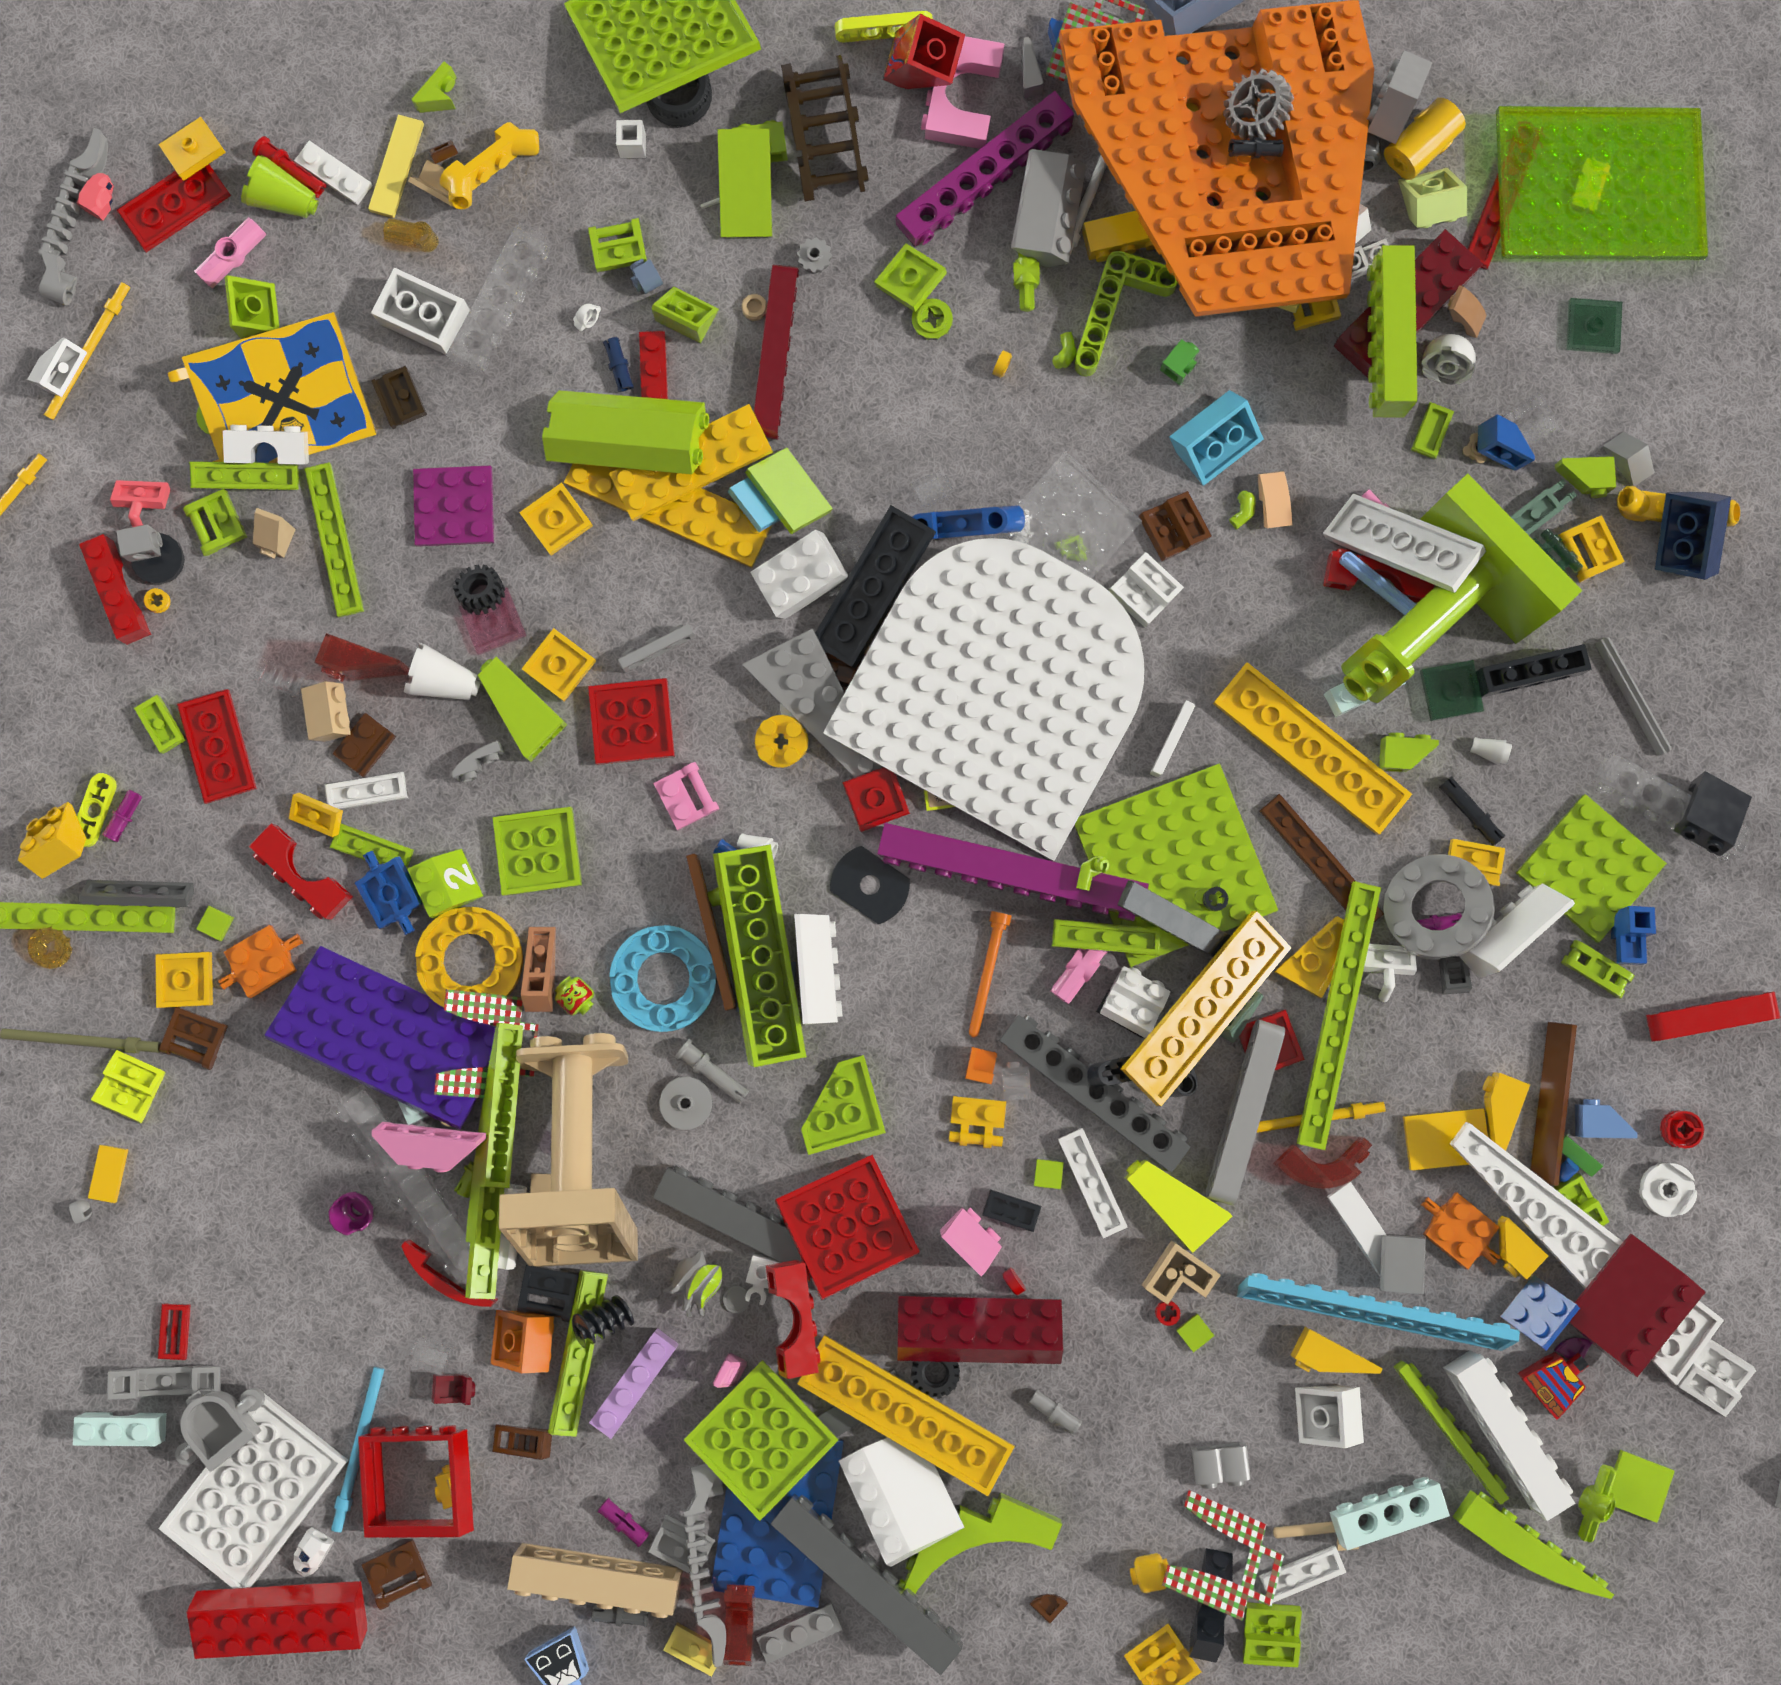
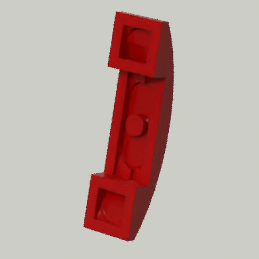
[401,1239,498,1307]

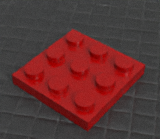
[588,678,675,765]

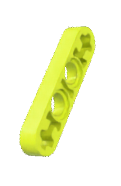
[834,11,933,43]

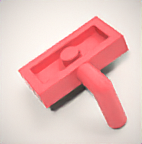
[110,480,171,527]

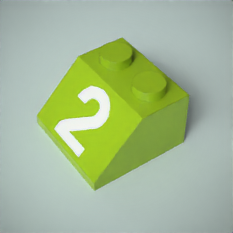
[408,849,483,919]

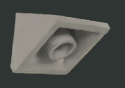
[1380,1235,1426,1294]

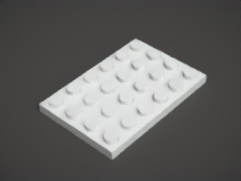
[158,1393,349,1589]

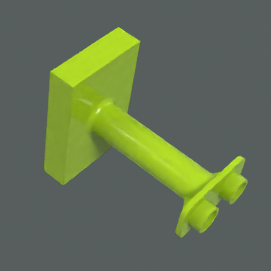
[1341,473,1583,703]

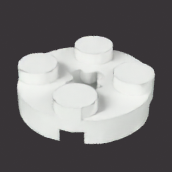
[1639,1163,1697,1217]

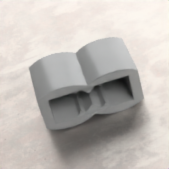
[1190,1442,1251,1489]

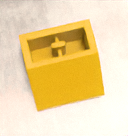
[18,802,86,879]

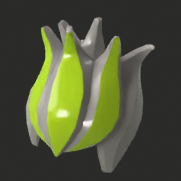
[663,1250,722,1317]

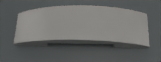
[107,1366,221,1400]

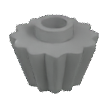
[797,237,833,274]

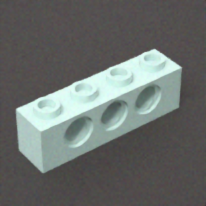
[1329,1477,1450,1550]

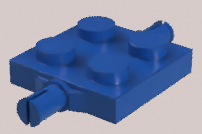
[355,851,423,935]

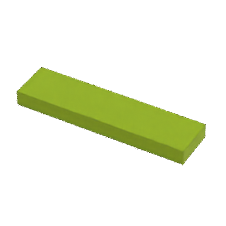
[189,461,299,490]
[1052,919,1161,956]

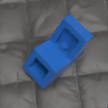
[1611,906,1656,965]

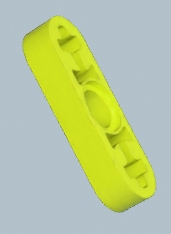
[77,773,117,847]

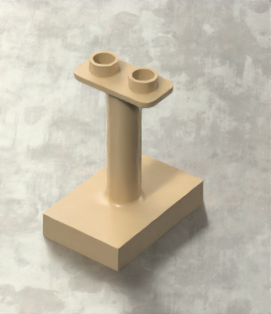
[499,1033,638,1267]

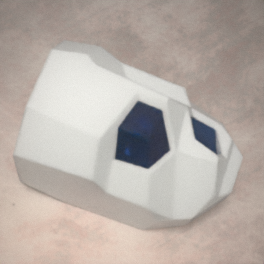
[293,1527,334,1577]

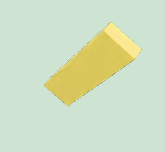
[368,115,424,218]

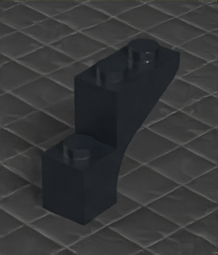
[1189,1548,1233,1663]

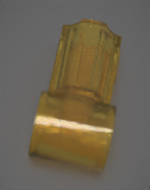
[383,218,439,252]

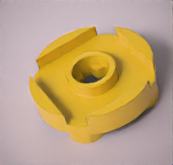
[755,715,808,768]

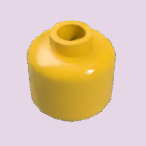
[1130,1553,1168,1593]

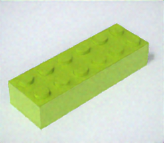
[1367,245,1417,418]

